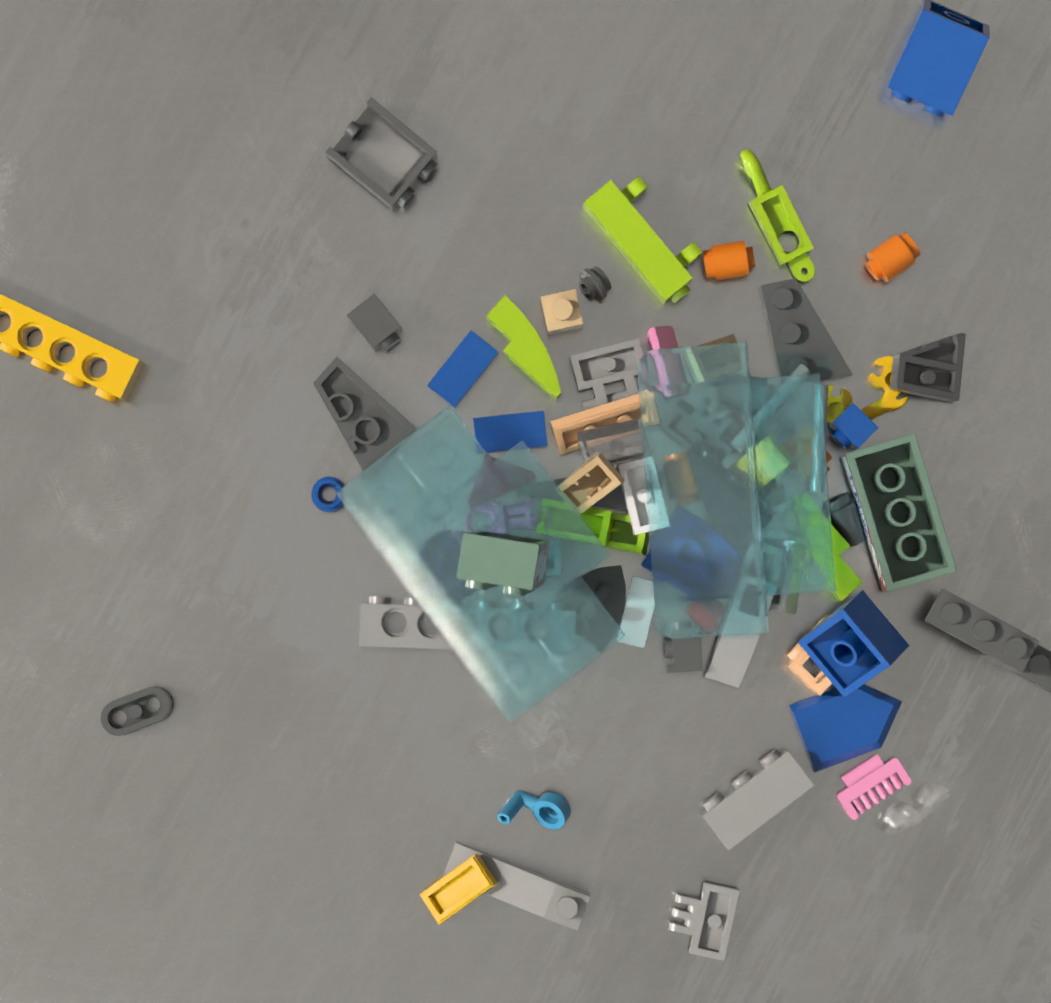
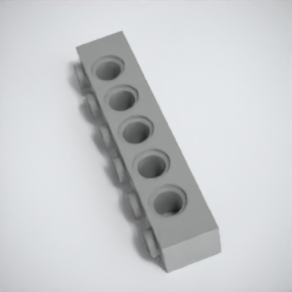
[359,597,576,654]

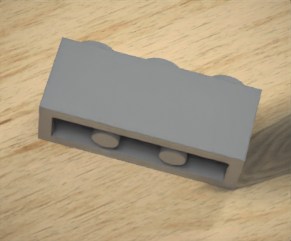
[700,748,815,851]

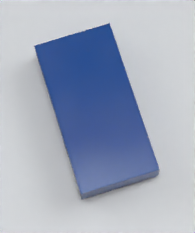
[427,330,499,408]
[473,411,548,454]

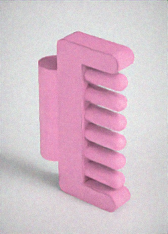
[836,754,911,820]

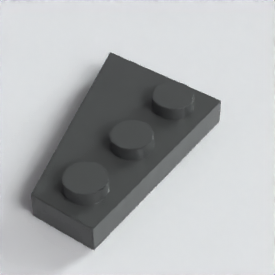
[760,278,853,387]
[313,357,417,481]

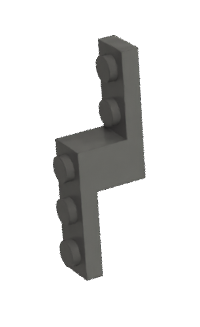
[924,589,1051,693]

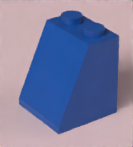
[887,0,990,117]

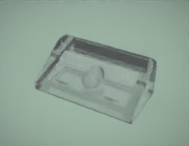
[577,418,656,468]

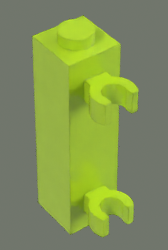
[583,176,703,305]

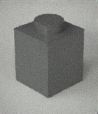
[346,293,402,352]

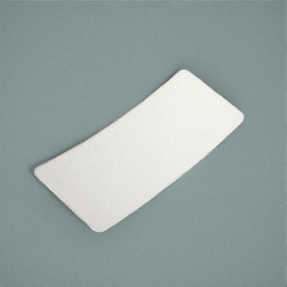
[617,577,660,648]

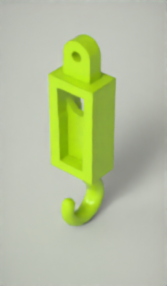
[740,149,815,282]

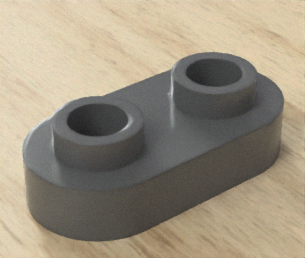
[101,687,172,736]

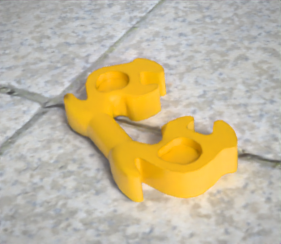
[827,356,908,424]

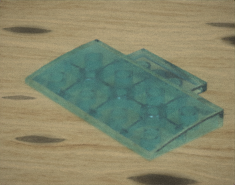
[336,405,625,723]

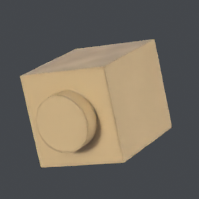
[540,289,583,336]

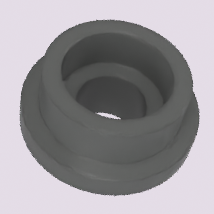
[579,266,611,301]

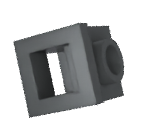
[664,621,703,673]

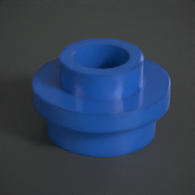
[311,477,347,512]

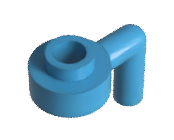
[497,790,571,830]

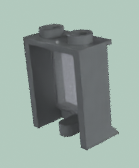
[326,97,438,211]

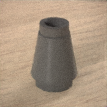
[822,492,866,548]

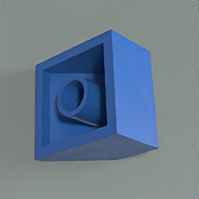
[798,590,910,698]

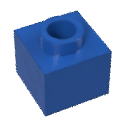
[829,403,879,450]

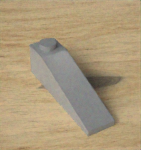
[443,842,590,931]

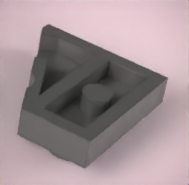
[890,333,966,402]

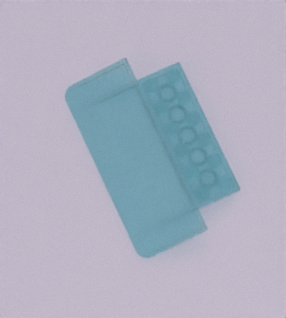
[637,341,836,639]

